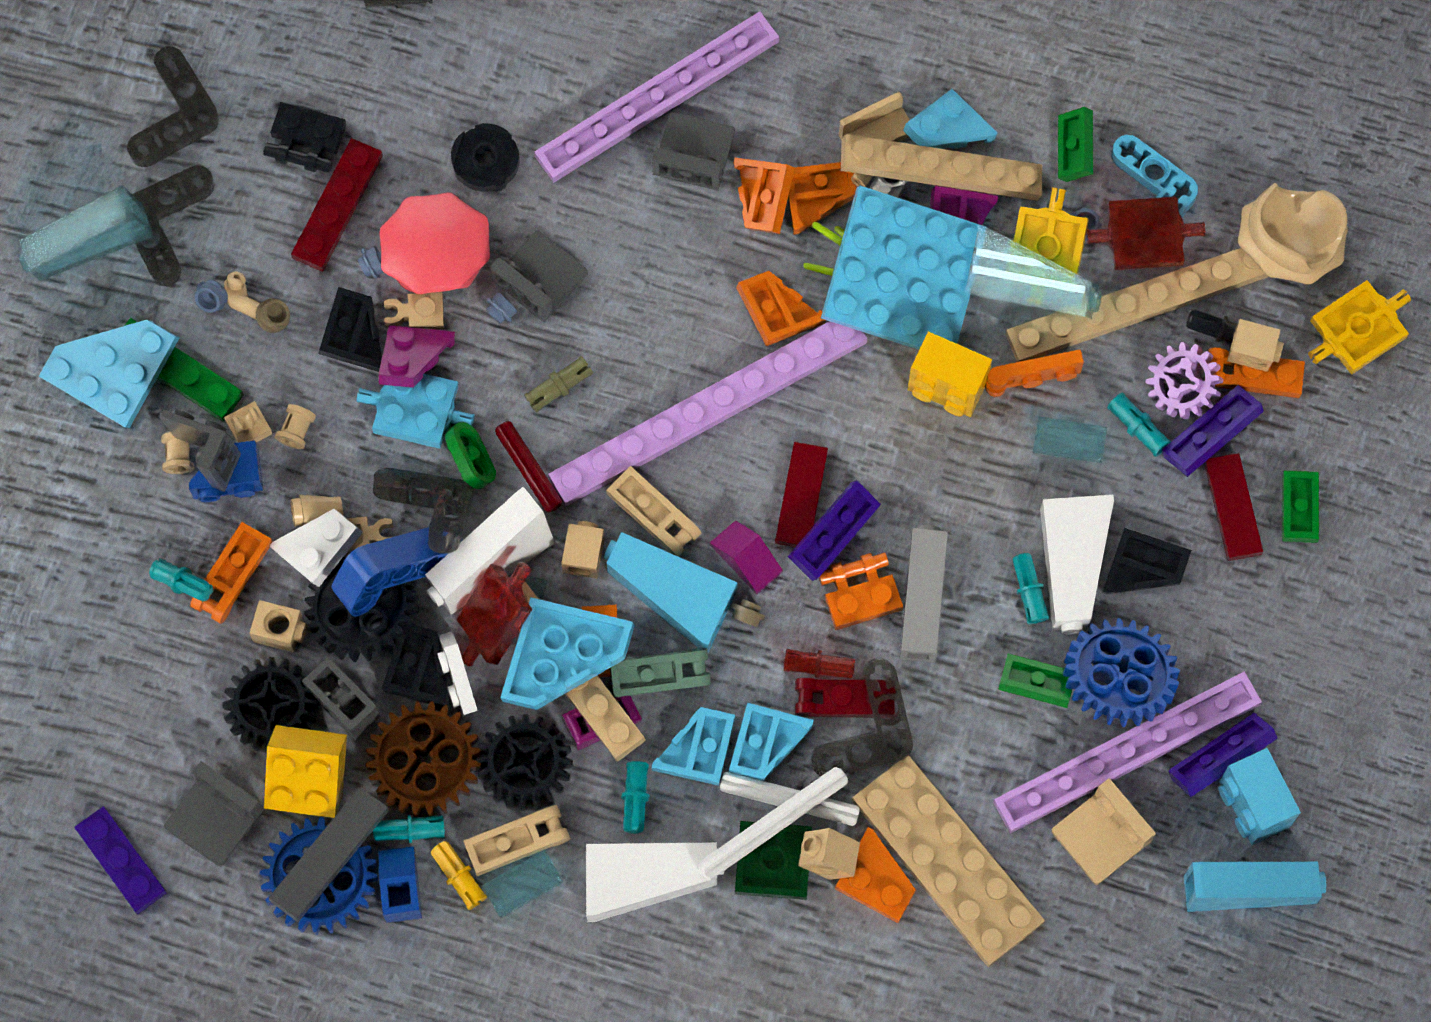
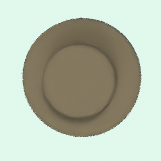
[256,298,290,333]
[731,599,766,627]

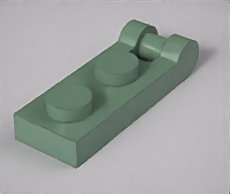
[609,648,711,698]

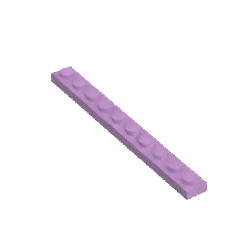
[548,321,867,507]

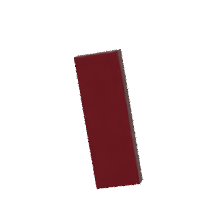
[775,442,828,547]
[1204,453,1263,561]

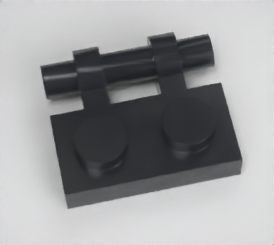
[263,102,347,173]

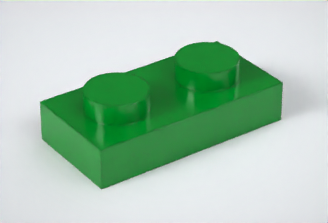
[1058,107,1093,182]
[1282,470,1319,543]
[998,653,1072,708]

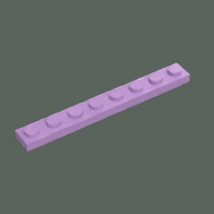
[534,11,779,183]
[993,671,1262,833]

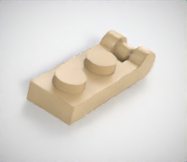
[606,466,702,557]
[463,805,571,876]

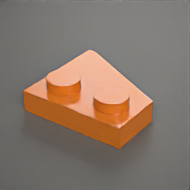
[733,157,795,234]
[788,162,857,235]
[736,271,826,346]
[835,827,916,923]

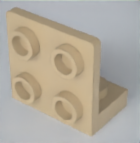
[1051,778,1156,885]

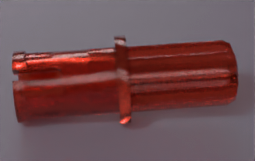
[784,649,855,678]

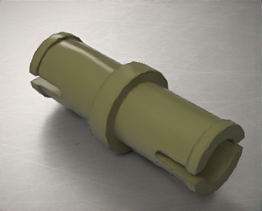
[524,356,593,413]

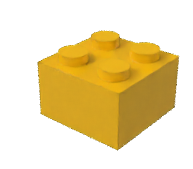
[907,331,992,417]
[264,725,347,818]

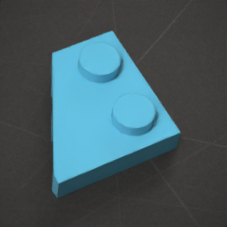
[903,89,998,149]

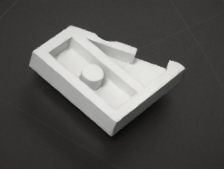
[270,509,363,587]

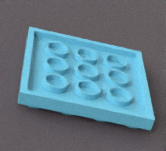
[821,185,988,350]

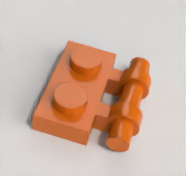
[819,552,903,630]

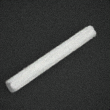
[697,767,848,880]

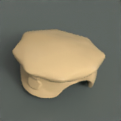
[1238,183,1348,285]

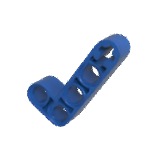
[331,522,463,617]

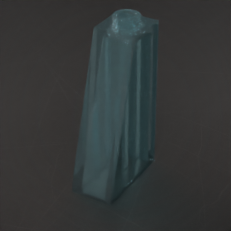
[19,186,154,281]
[965,225,1102,319]

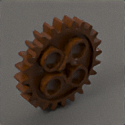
[366,701,482,817]

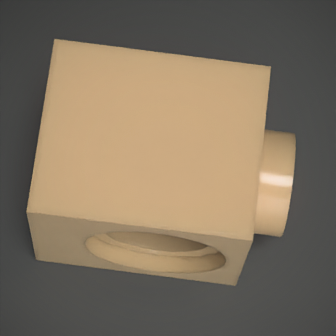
[1227,319,1284,372]
[561,521,605,579]
[249,600,307,652]
[798,828,860,880]

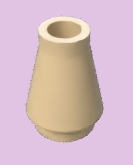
[290,494,343,527]

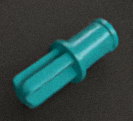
[1013,553,1050,625]
[149,558,213,602]
[621,761,650,834]
[373,814,445,843]

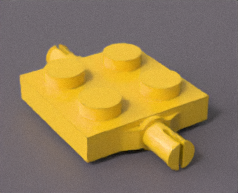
[1007,188,1089,306]
[1308,280,1411,375]

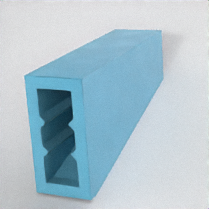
[604,532,737,653]
[1184,861,1326,912]

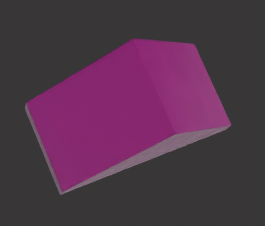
[709,520,783,595]

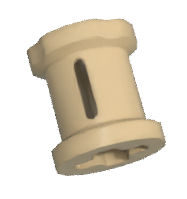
[275,404,316,449]
[161,432,194,474]

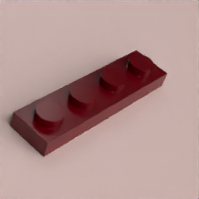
[291,138,383,272]

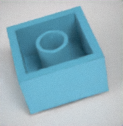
[1218,748,1301,845]

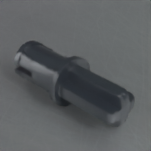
[1186,309,1237,343]

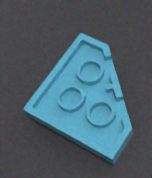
[39,320,180,428]
[500,597,635,710]

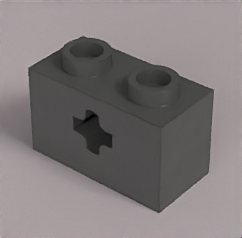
[302,656,381,741]

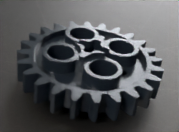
[304,550,419,662]

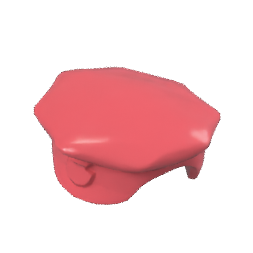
[379,192,490,294]

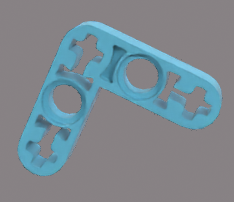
[1111,135,1198,259]

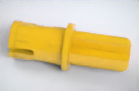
[431,841,488,910]

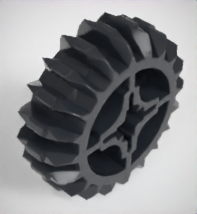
[222,656,320,752]
[476,714,573,811]

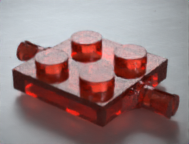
[1087,197,1206,270]
[456,562,532,666]

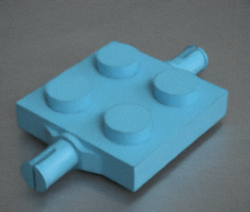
[357,374,475,449]

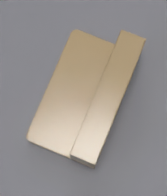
[839,92,910,142]

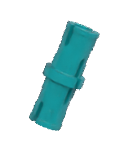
[1107,392,1171,457]

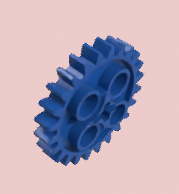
[1063,618,1180,727]
[260,816,378,935]

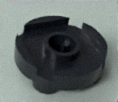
[451,123,520,192]

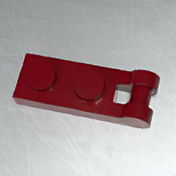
[795,678,895,718]

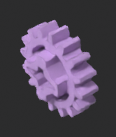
[1146,342,1223,419]

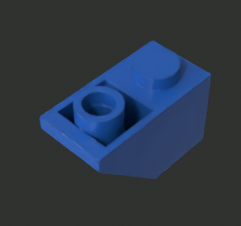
[189,440,263,502]
[378,846,422,923]

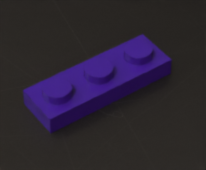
[1162,385,1264,477]
[788,480,881,581]
[1168,712,1278,797]
[74,806,167,915]

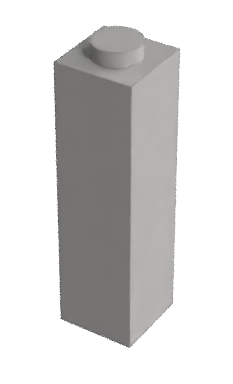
[900,525,948,663]

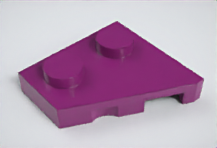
[379,325,455,388]

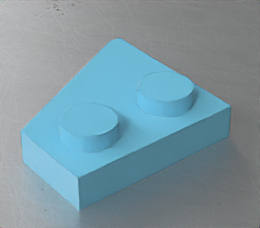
[729,703,814,781]
[652,707,735,786]

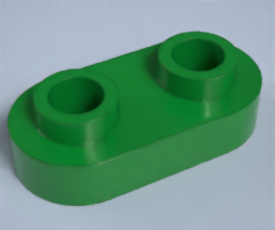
[445,422,496,489]

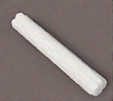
[720,771,860,826]

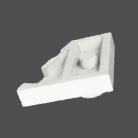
[437,631,478,715]

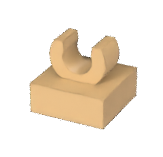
[224,401,272,443]

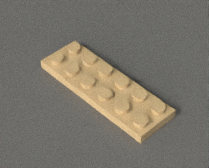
[852,754,1045,968]

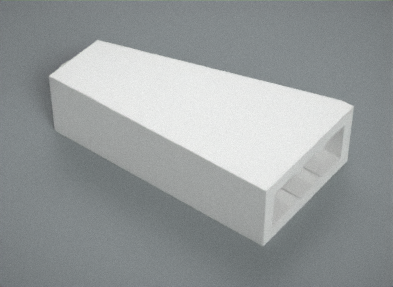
[425,487,555,615]
[1040,495,1114,635]
[586,842,724,922]

